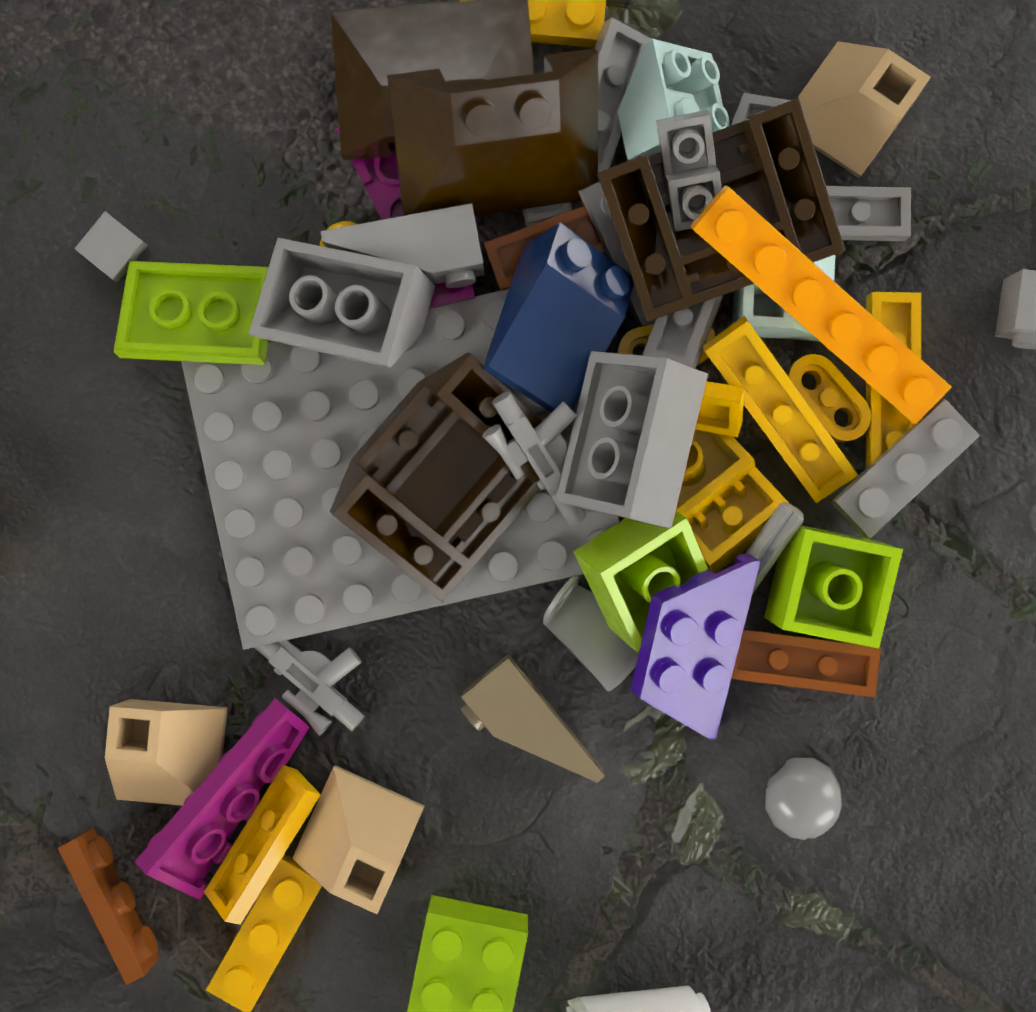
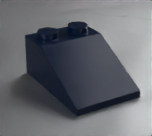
[482,222,634,413]

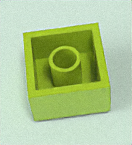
[573,511,708,653]
[764,525,903,649]
[407,895,528,1012]

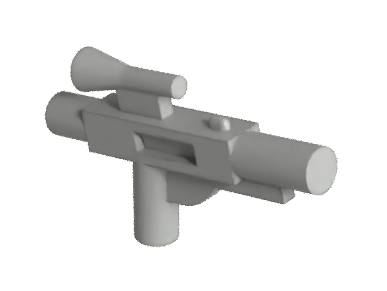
[482,391,586,526]
[254,640,365,736]

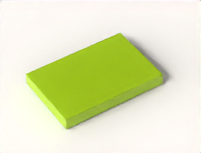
[114,261,269,365]

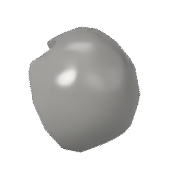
[765,758,842,840]

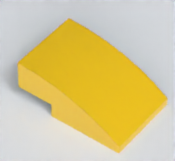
[676,430,789,574]

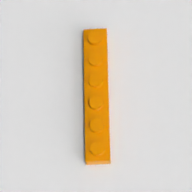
[690,185,952,425]

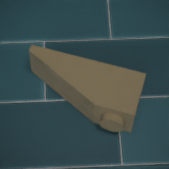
[461,654,605,783]

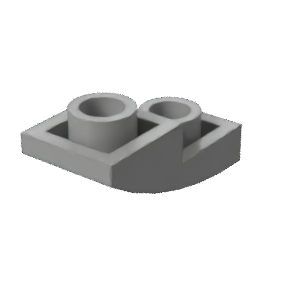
[656,110,722,231]

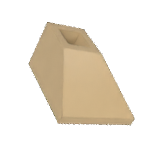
[798,41,931,178]
[105,699,227,805]
[292,765,424,914]

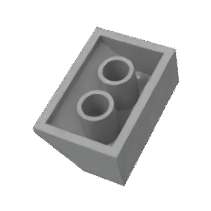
[249,238,435,368]
[556,351,708,528]

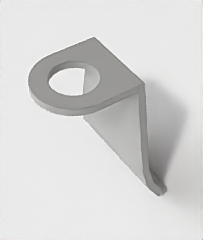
[543,575,639,691]

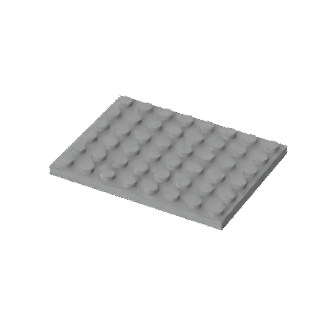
[181,289,620,650]

